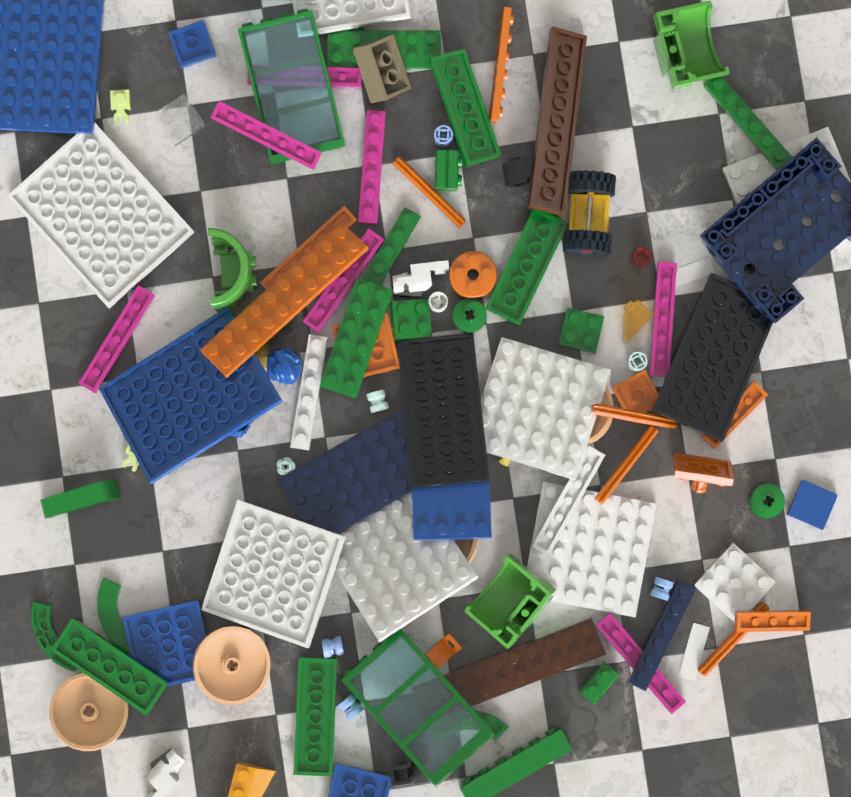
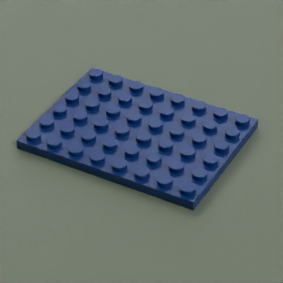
[0,0,105,134]
[99,307,283,484]

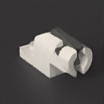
[392,260,449,297]
[146,748,186,797]

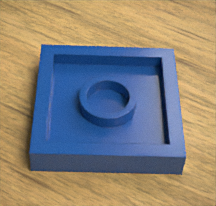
[168,20,217,69]
[787,480,838,530]

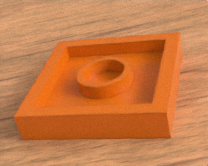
[611,370,658,413]

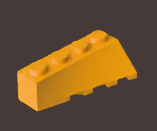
[228,761,276,797]

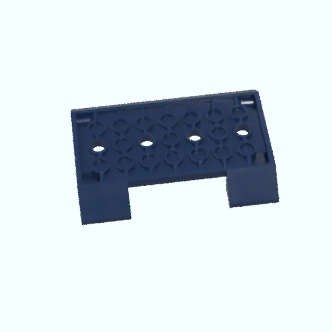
[700,137,851,324]

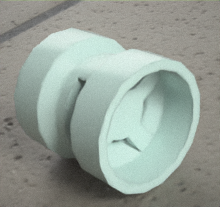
[627,352,648,372]
[366,390,389,413]

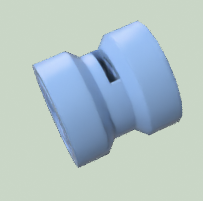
[434,125,453,148]
[650,577,674,601]
[322,636,344,658]
[338,694,365,720]

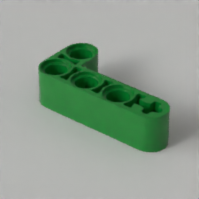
[40,479,121,519]

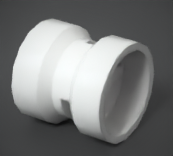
[429,291,448,313]

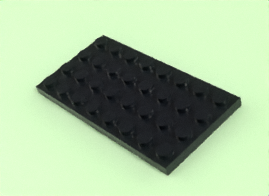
[651,273,773,442]
[397,333,490,490]

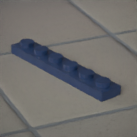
[628,579,696,691]

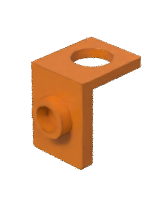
[424,633,462,669]

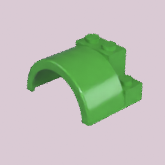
[653,1,730,90]
[208,228,257,312]
[465,554,557,649]

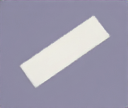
[675,257,715,288]
[678,623,710,681]

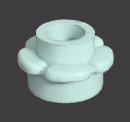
[276,457,295,475]

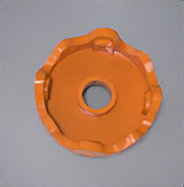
[449,251,497,300]

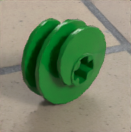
[452,299,487,333]
[749,484,785,518]

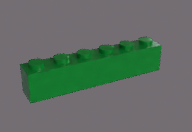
[459,727,573,797]

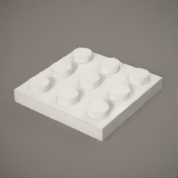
[694,543,776,622]

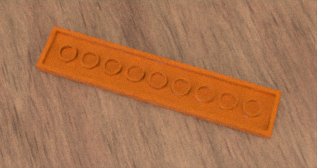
[200,222,368,378]

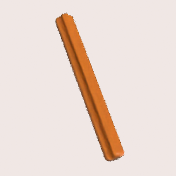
[393,156,466,228]
[591,403,678,429]
[595,426,658,504]
[698,602,770,676]

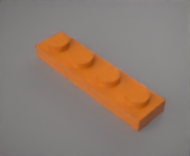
[701,381,768,449]
[734,610,811,632]

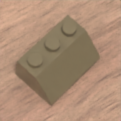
[353,34,412,103]

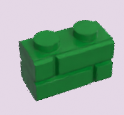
[435,150,462,192]
[578,661,620,704]

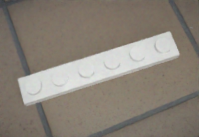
[290,334,328,451]
[531,446,605,556]

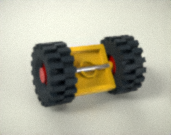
[563,170,616,256]

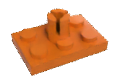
[673,452,734,493]

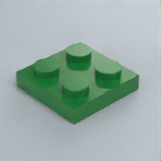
[390,299,432,340]
[558,307,604,354]

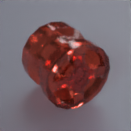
[632,247,652,268]

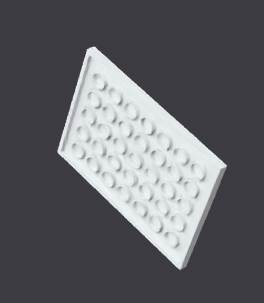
[7,123,195,309]

